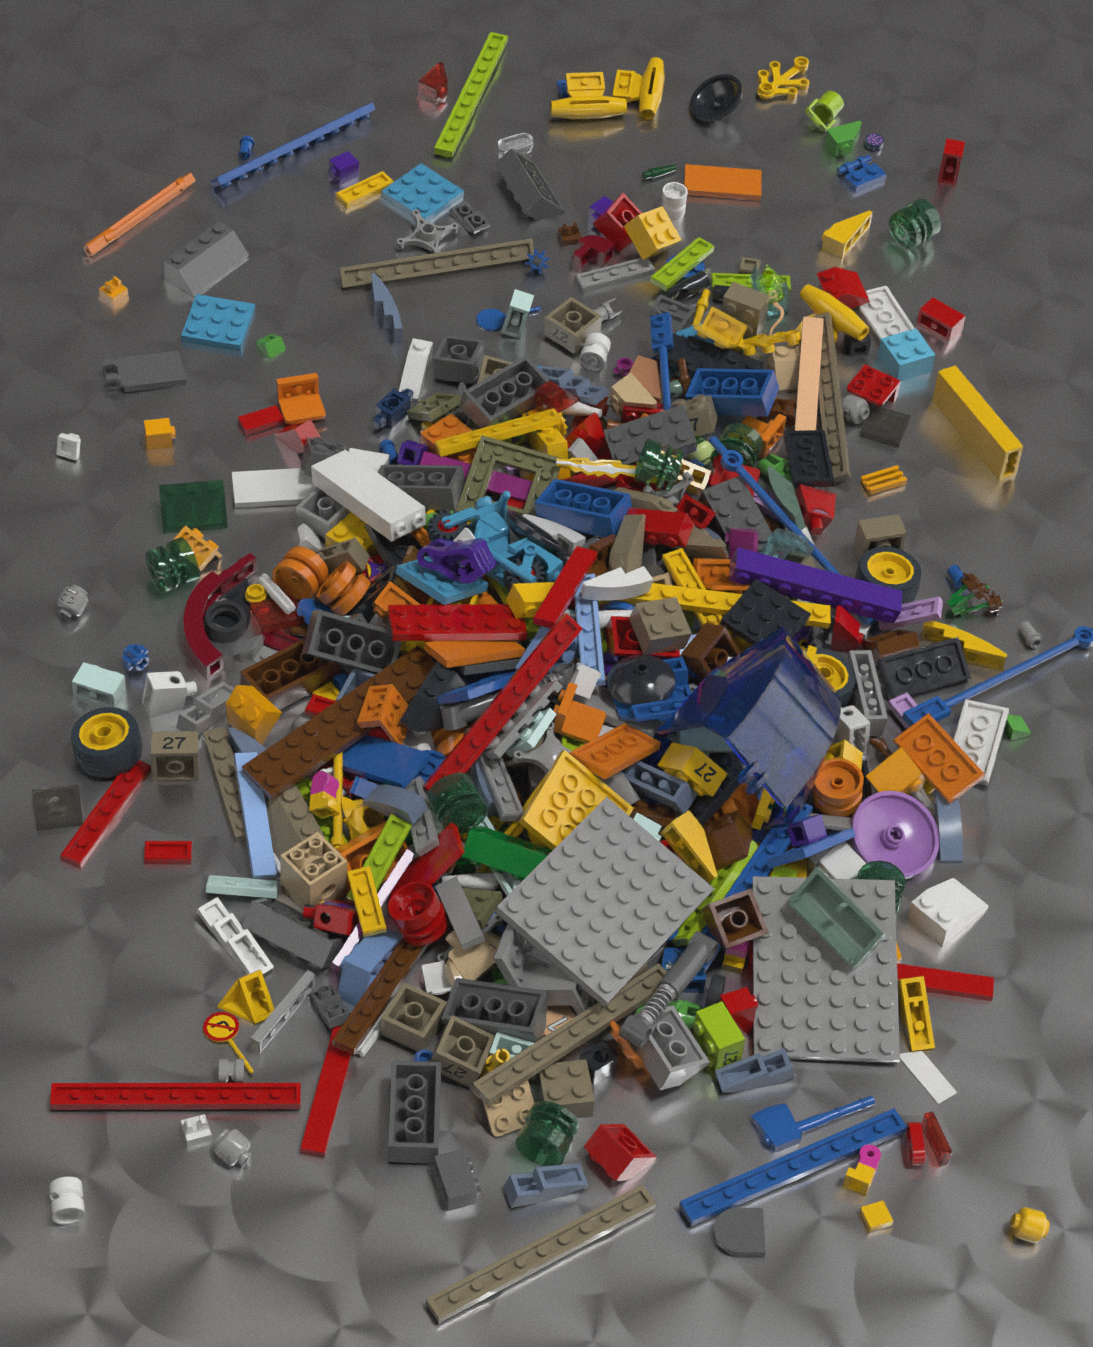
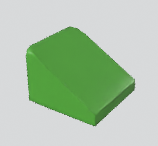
[255,334,286,358]
[1004,714,1031,740]

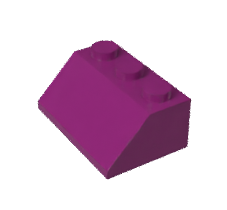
[725,527,759,593]

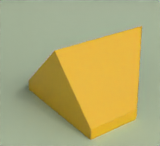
[217,969,274,1024]

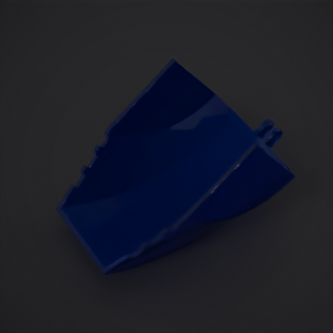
[657,627,841,831]

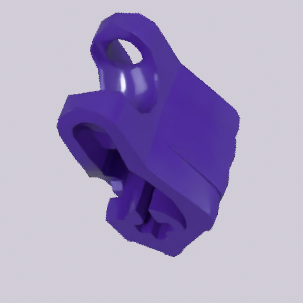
[417,538,497,583]

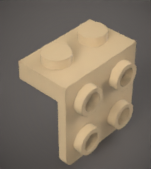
[473,1080,538,1137]

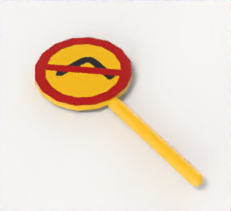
[203,1012,254,1074]

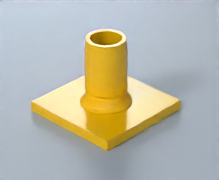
[519,750,634,850]

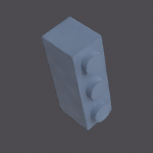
[624,761,697,814]

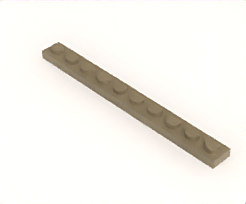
[338,238,534,288]
[813,312,851,483]
[472,963,667,1105]
[426,1184,656,1323]

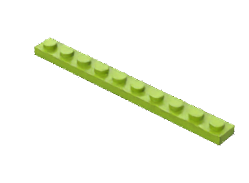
[434,32,508,158]

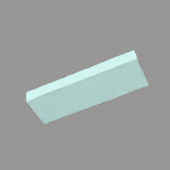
[206,875,279,899]

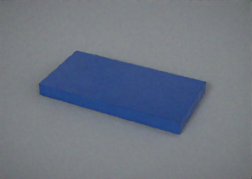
[437,671,516,705]
[343,735,431,789]
[767,828,856,869]

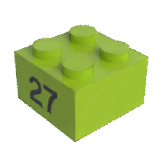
[693,1002,745,1075]

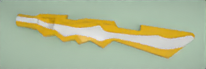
[555,458,672,484]

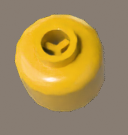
[1010,1207,1050,1243]

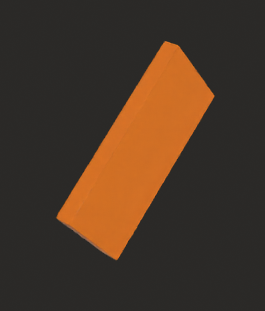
[684,164,762,201]
[424,640,525,668]
[893,713,985,804]
[569,723,661,779]

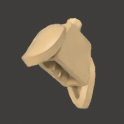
[445,930,502,987]

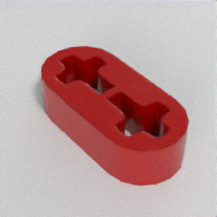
[906,1122,925,1166]

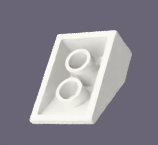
[907,878,988,947]

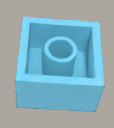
[878,328,935,381]

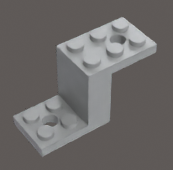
[494,924,599,1036]

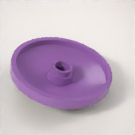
[850,791,939,880]

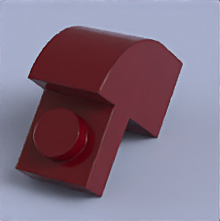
[572,235,615,272]

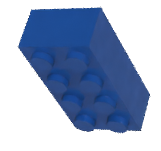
[685,368,779,417]
[534,479,632,538]

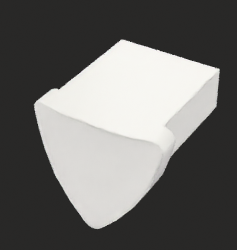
[298,523,321,551]
[570,663,602,699]

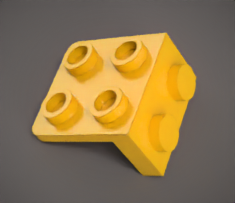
[693,306,748,349]

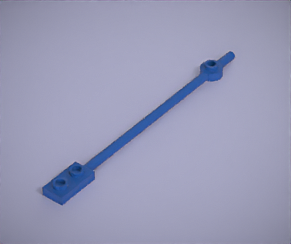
[650,312,674,490]
[708,436,878,626]
[902,626,1093,727]

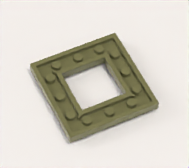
[456,435,563,516]

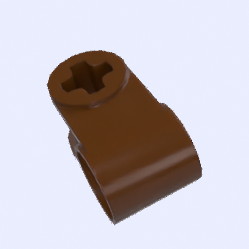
[757,398,796,427]

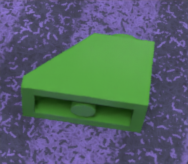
[824,121,862,158]

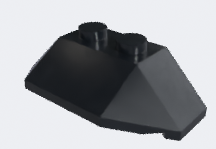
[344,565,401,623]
[399,661,468,735]

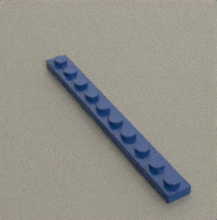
[210,102,376,188]
[699,797,813,974]
[679,1108,907,1226]

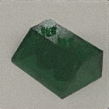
[159,480,228,534]

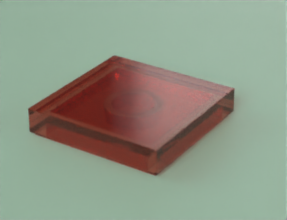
[250,594,304,633]

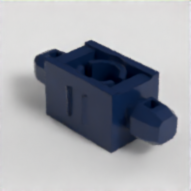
[372,388,414,429]

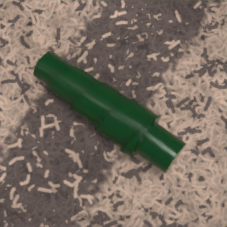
[642,164,677,180]

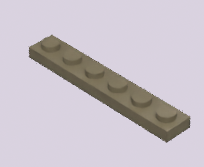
[203,727,246,843]

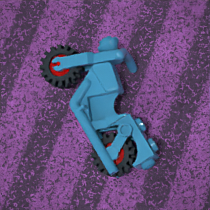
[428,491,563,593]

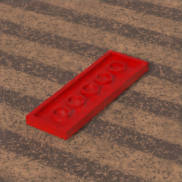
[387,604,527,641]

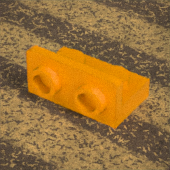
[169,525,222,571]

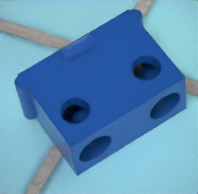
[349,776,377,799]

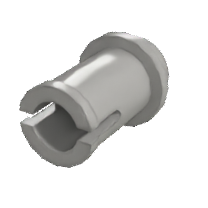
[1018,621,1042,648]

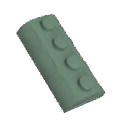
[676,721,772,753]
[787,867,886,968]

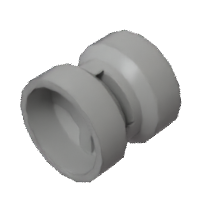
[219,1059,244,1083]

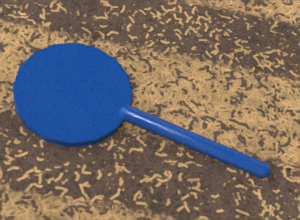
[476,307,541,331]

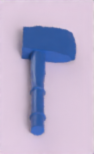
[751,1095,875,1153]

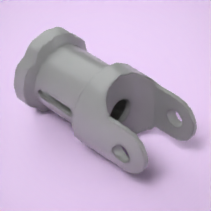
[593,299,622,321]

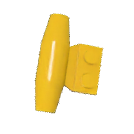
[612,57,665,120]
[550,72,627,120]
[795,284,869,343]

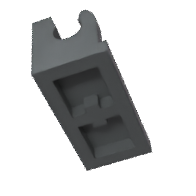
[807,612,835,650]

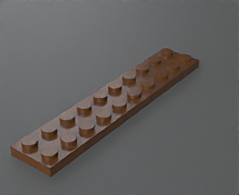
[242,646,436,801]

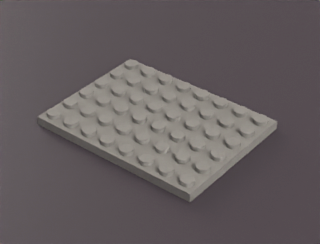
[494,797,714,1007]
[752,876,900,1063]

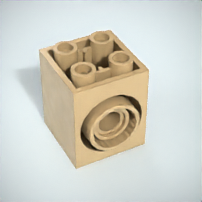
[280,831,347,911]

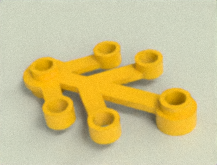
[757,56,809,99]
[729,330,801,356]

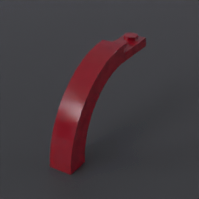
[183,553,257,680]

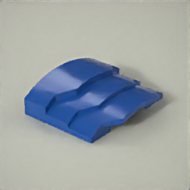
[611,657,704,723]

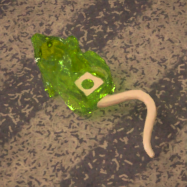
[759,264,785,335]

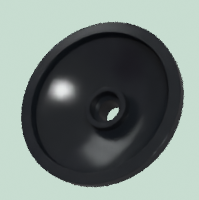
[690,74,743,122]
[506,510,562,552]
[607,655,676,707]

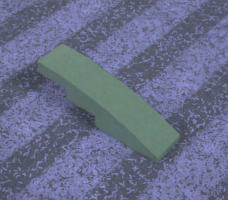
[767,466,806,530]

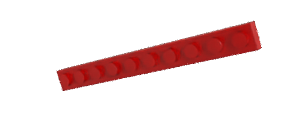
[422,613,583,802]
[50,1083,301,1110]

